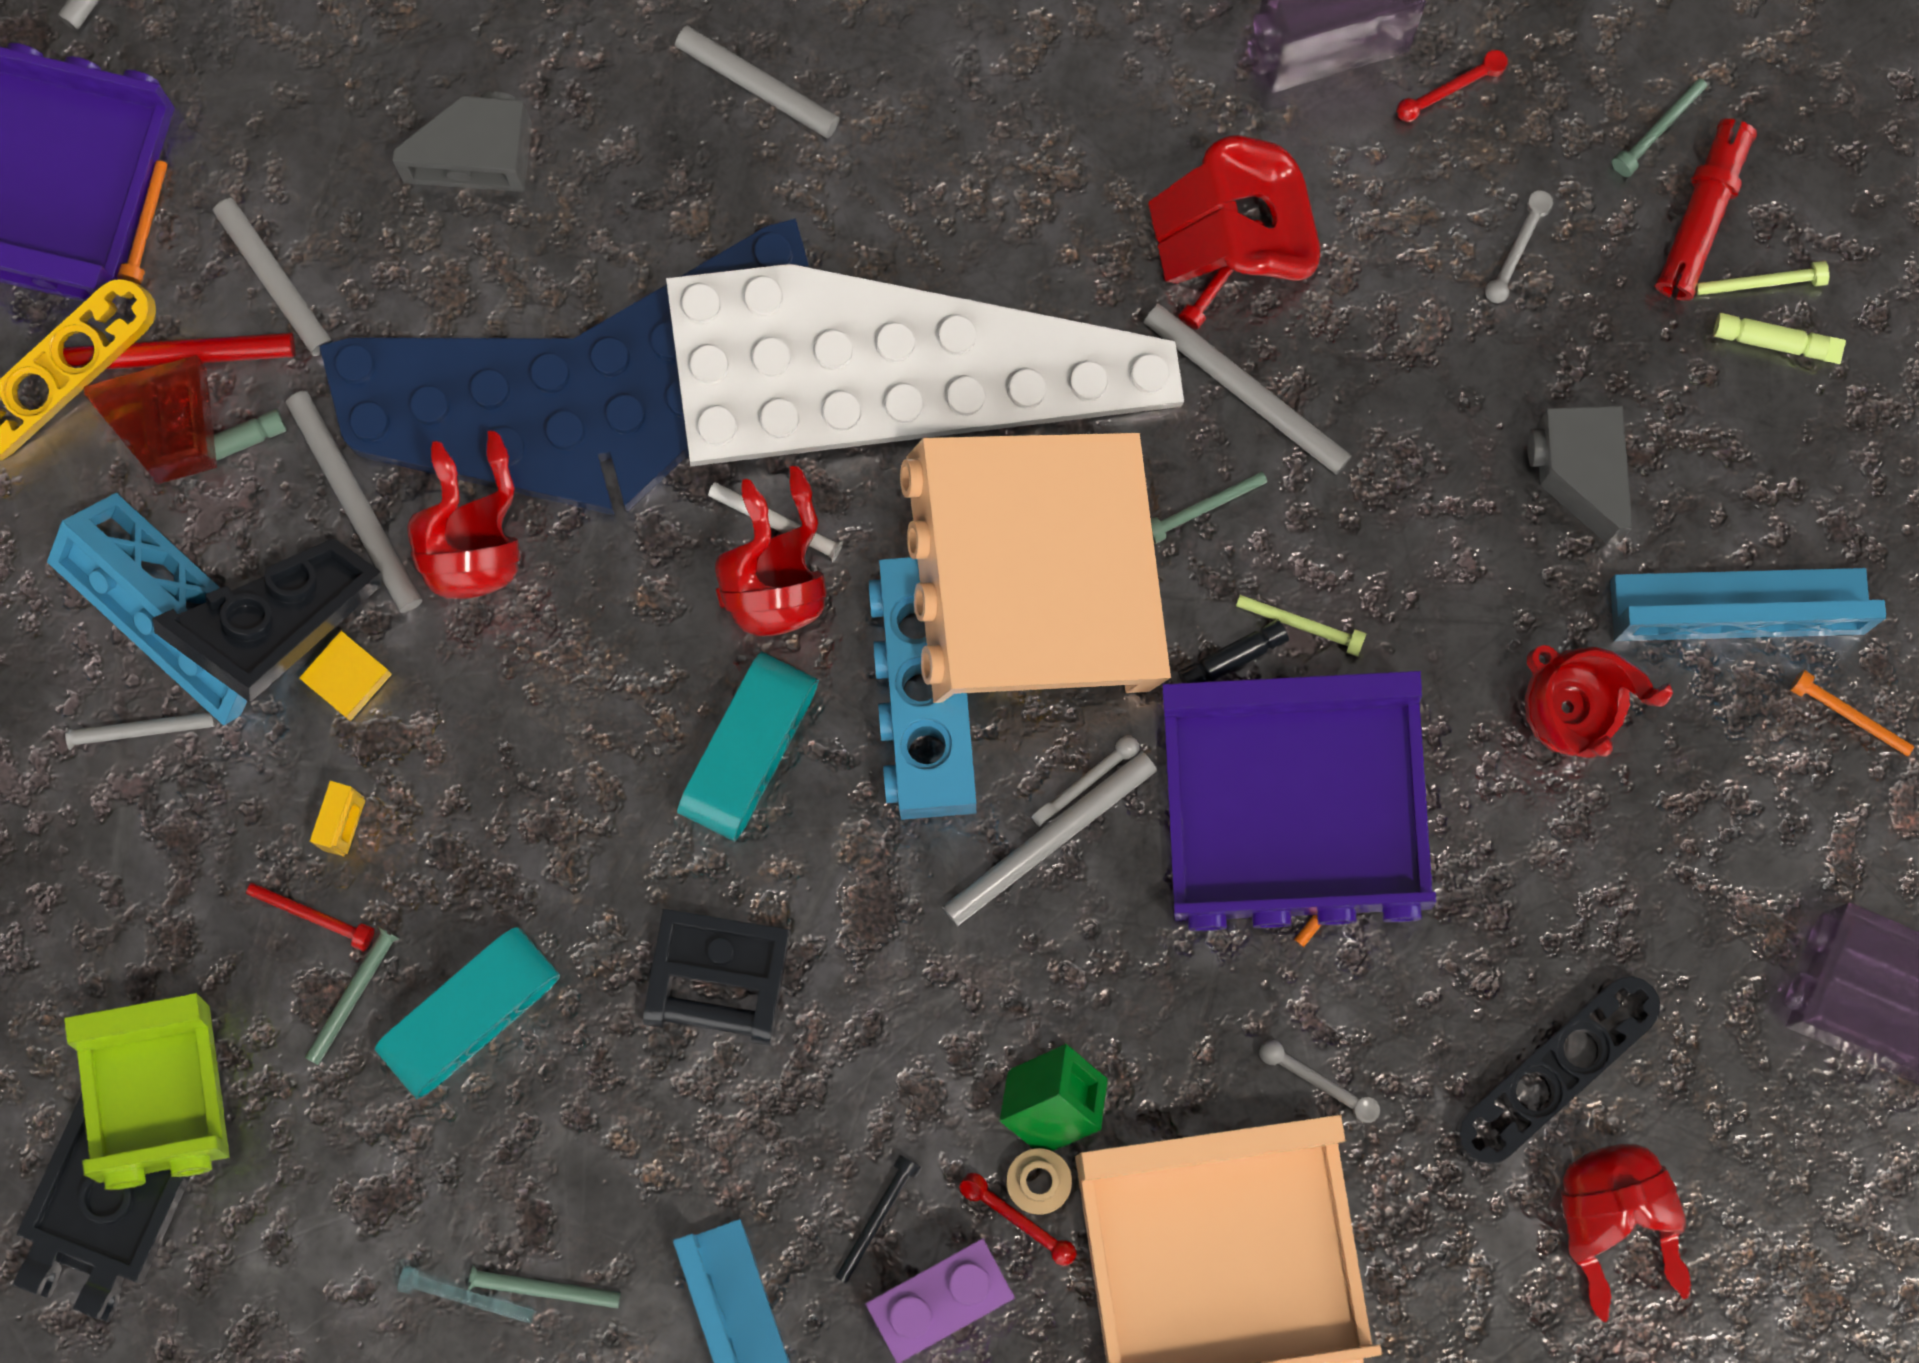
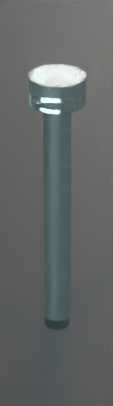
[397,1265,535,1324]

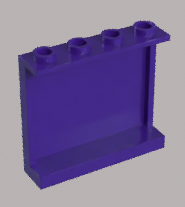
[0,43,175,303]
[1163,671,1436,931]

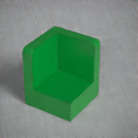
[999,1044,1108,1151]

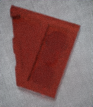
[84,355,217,485]

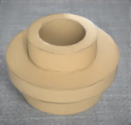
[1007,1148,1072,1215]

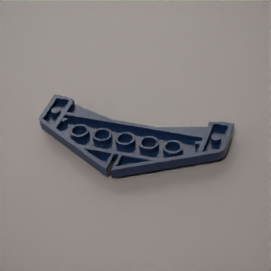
[319,218,810,516]

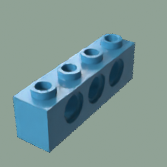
[869,557,977,820]

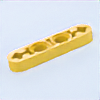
[0,279,156,461]

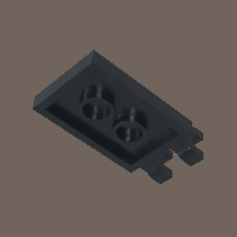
[12,1093,225,1323]

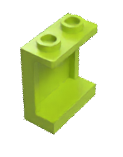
[64,993,230,1190]

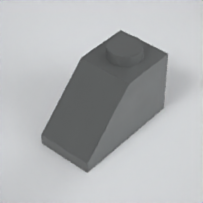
[393,91,532,192]
[1528,406,1632,544]

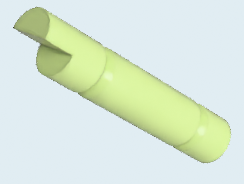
[1713,313,1846,364]

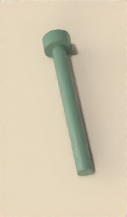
[1611,78,1707,177]
[1151,471,1267,544]

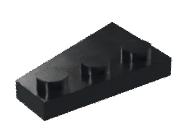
[153,538,381,703]

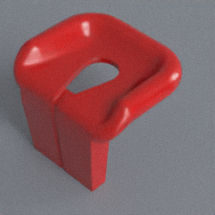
[1148,135,1320,284]

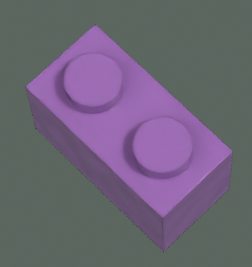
[866,1239,1015,1363]

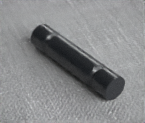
[1178,619,1289,683]

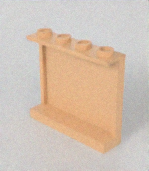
[900,433,1171,703]
[1075,1115,1382,1363]

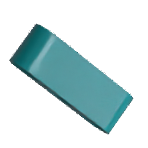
[677,651,819,841]
[374,927,560,1099]

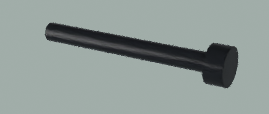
[835,1155,922,1284]

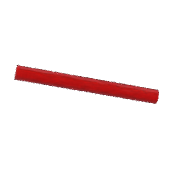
[63,333,296,369]

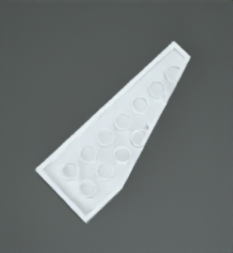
[666,264,1184,466]

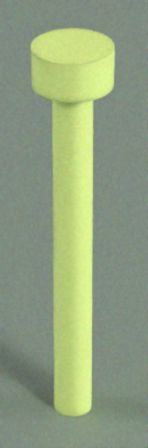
[1696,261,1829,295]
[1236,595,1367,657]

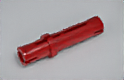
[1655,118,1757,301]

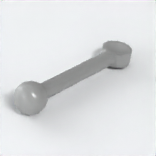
[1485,190,1553,303]
[1031,735,1140,828]
[1259,1039,1380,1123]

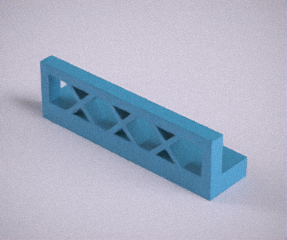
[47,493,247,726]
[1610,568,1886,641]
[673,1219,790,1363]

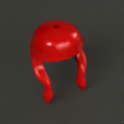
[407,431,521,599]
[715,466,827,636]
[1524,645,1673,758]
[1561,1144,1691,1323]

